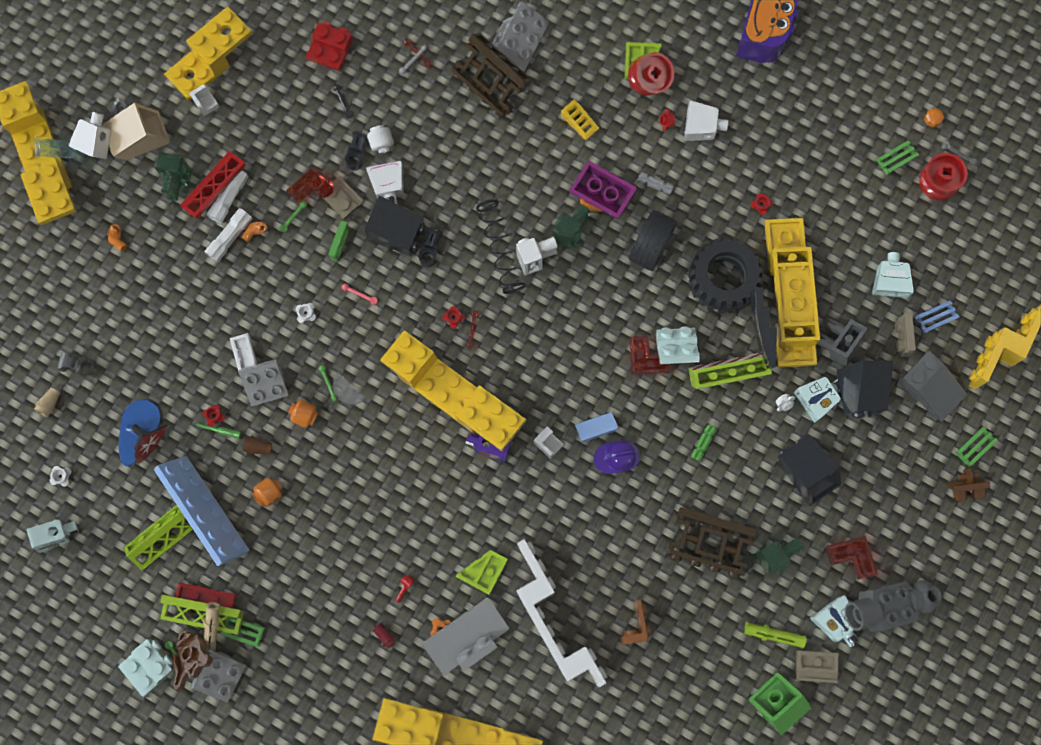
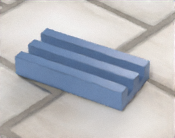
[915,300,959,334]

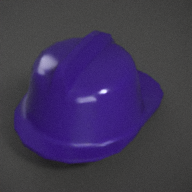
[594,441,640,474]

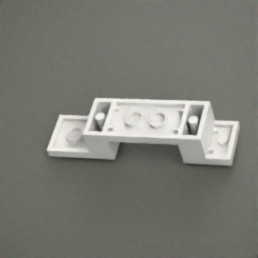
[517,539,607,687]

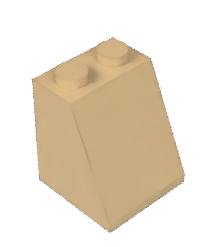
[102,103,170,160]

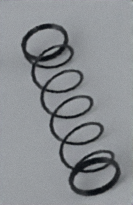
[476,199,526,294]

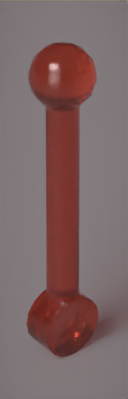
[404,39,432,68]
[466,310,479,349]

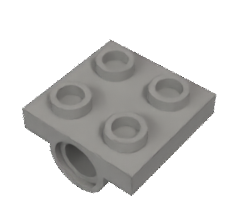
[239,359,288,407]
[190,649,246,702]

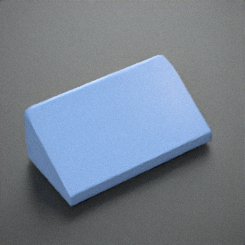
[575,412,619,443]

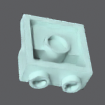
[656,326,699,364]
[118,639,175,697]

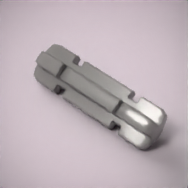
[638,172,674,195]

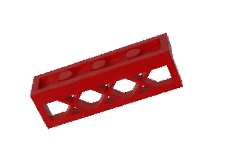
[180,151,247,219]

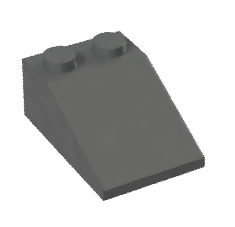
[897,351,967,422]

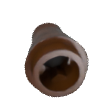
[242,435,272,455]

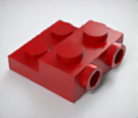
[305,22,353,72]

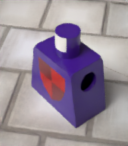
[466,432,511,463]

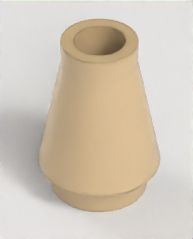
[34,388,61,417]

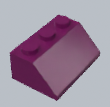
[569,160,637,219]

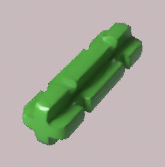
[691,424,717,461]

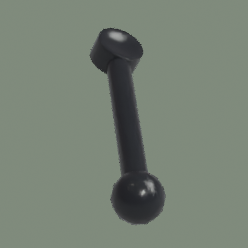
[333,84,352,119]

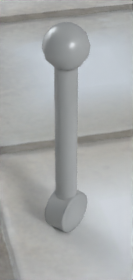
[399,45,428,74]

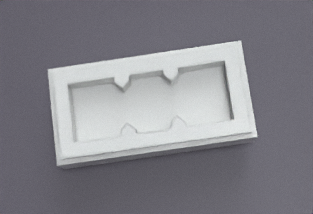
[230,333,257,371]

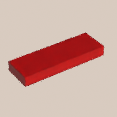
[175,582,237,609]

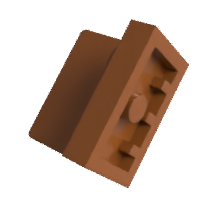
[620,600,651,645]

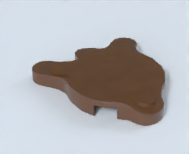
[173,630,212,690]

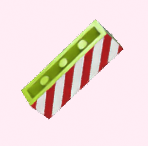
[688,353,772,389]

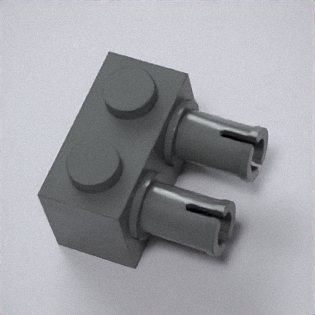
[817,318,868,367]

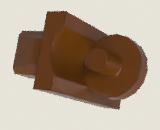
[948,468,990,501]

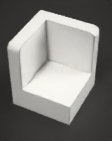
[189,84,219,116]
[534,426,563,459]

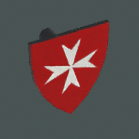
[131,424,168,464]

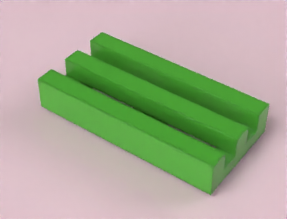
[876,140,919,175]
[328,221,350,262]
[955,426,998,467]
[220,617,266,647]

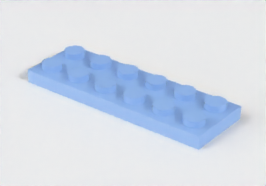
[154,456,249,566]

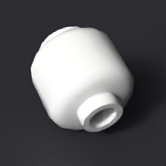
[367,125,394,154]

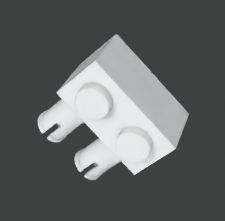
[516,237,557,276]

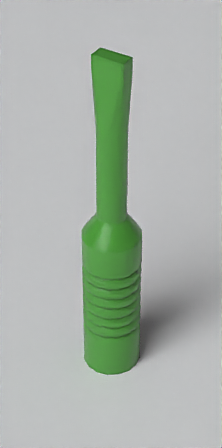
[196,423,242,439]

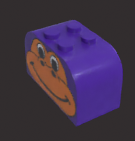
[736,0,799,63]

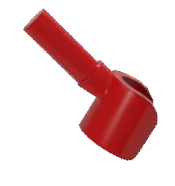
[395,575,414,603]

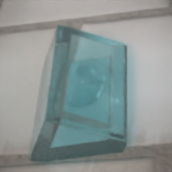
[34,138,76,158]

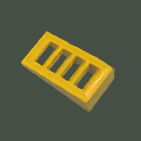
[561,99,599,141]

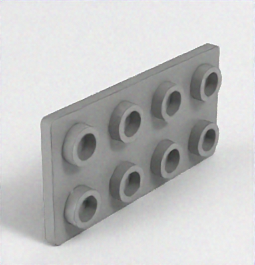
[493,2,549,71]
[422,598,509,675]

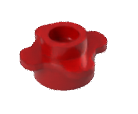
[660,109,675,131]
[750,193,773,215]
[442,306,465,328]
[203,405,225,427]

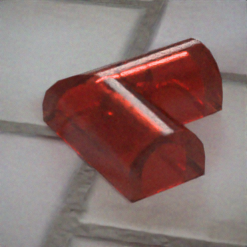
[286,167,334,204]
[629,336,670,375]
[826,536,878,580]

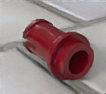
[372,622,397,649]

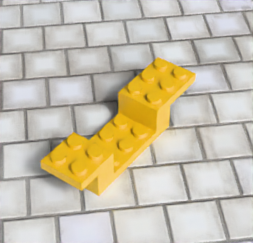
[0,81,76,225]
[764,218,820,368]
[380,330,526,452]
[372,698,543,745]

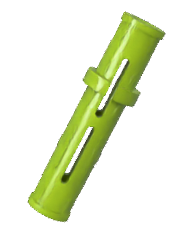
[744,622,806,648]

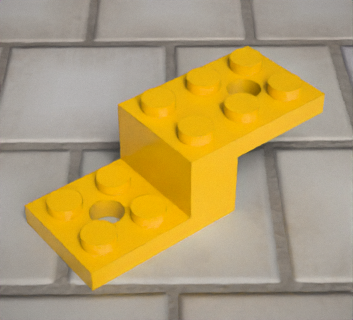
[164,6,253,101]
[968,305,1041,389]

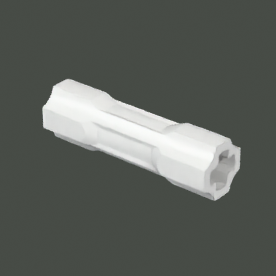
[207,168,249,224]
[204,208,253,262]

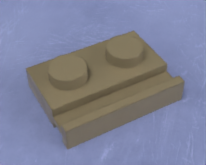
[319,175,364,221]
[895,313,916,357]
[796,651,838,683]

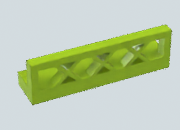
[124,505,193,571]
[160,595,244,635]

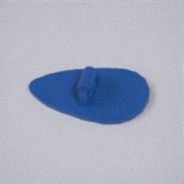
[119,400,161,467]

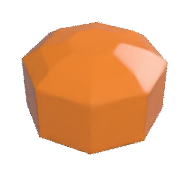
[924,108,944,128]

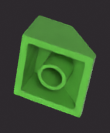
[748,672,811,735]

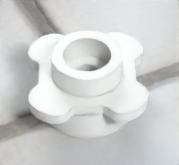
[296,303,316,323]
[776,394,795,412]
[50,466,71,487]

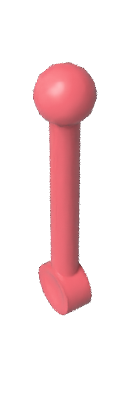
[342,284,378,305]

